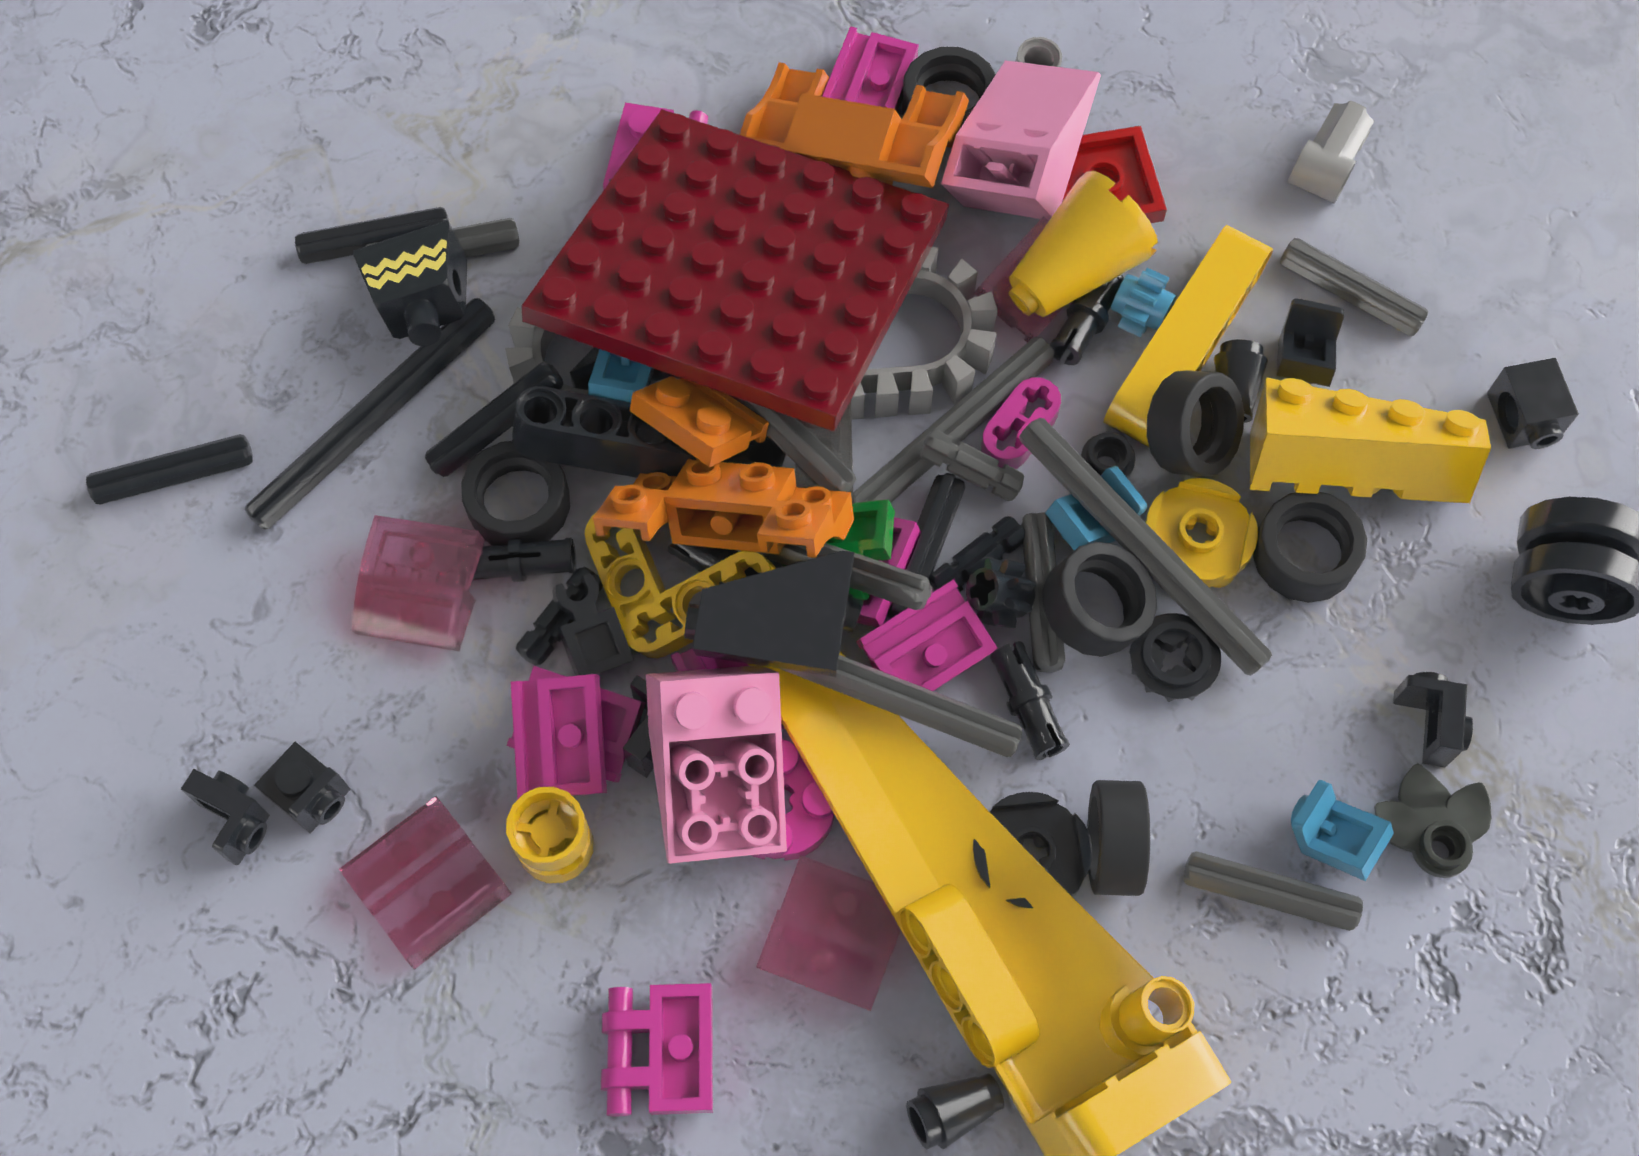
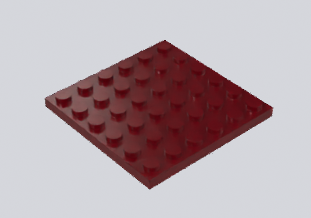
[521,109,949,432]

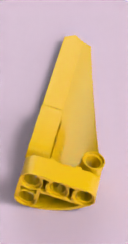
[748,651,1232,1156]

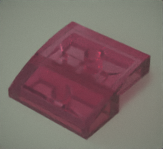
[352,515,485,652]
[339,796,512,970]
[756,855,901,1011]

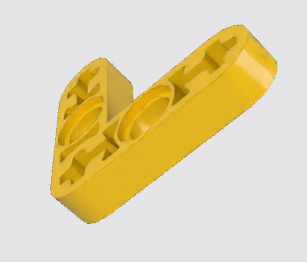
[584,512,776,659]

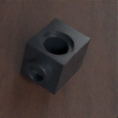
[1487,357,1579,449]

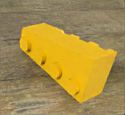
[1250,378,1491,504]

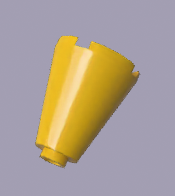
[1009,171,1158,317]

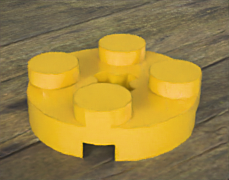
[1145,478,1258,588]

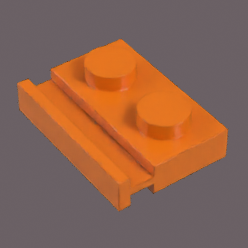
[630,376,769,467]

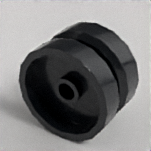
[1511,496,1639,625]

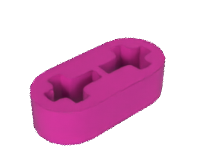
[981,377,1061,469]

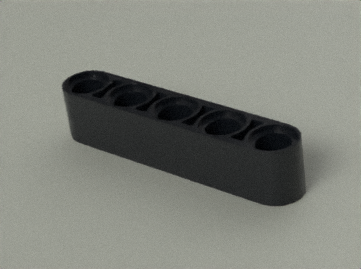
[512,386,786,478]

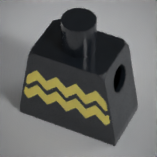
[353,220,467,346]

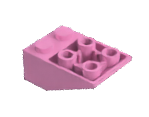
[941,60,1101,220]
[646,665,787,864]

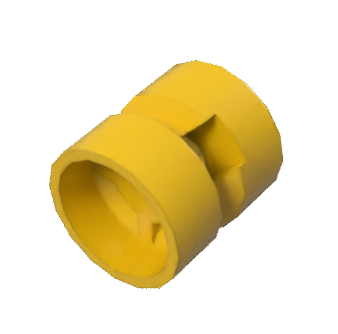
[506,787,594,883]

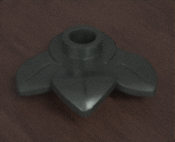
[1374,763,1492,878]

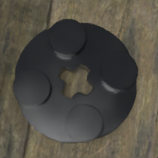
[973,792,1092,908]

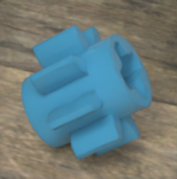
[1111,268,1177,338]

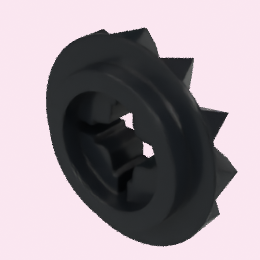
[1129,613,1221,702]

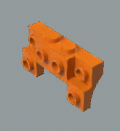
[739,62,969,188]
[593,459,854,558]

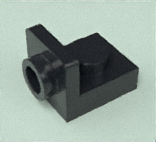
[254,742,351,834]

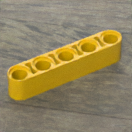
[1103,225,1273,447]

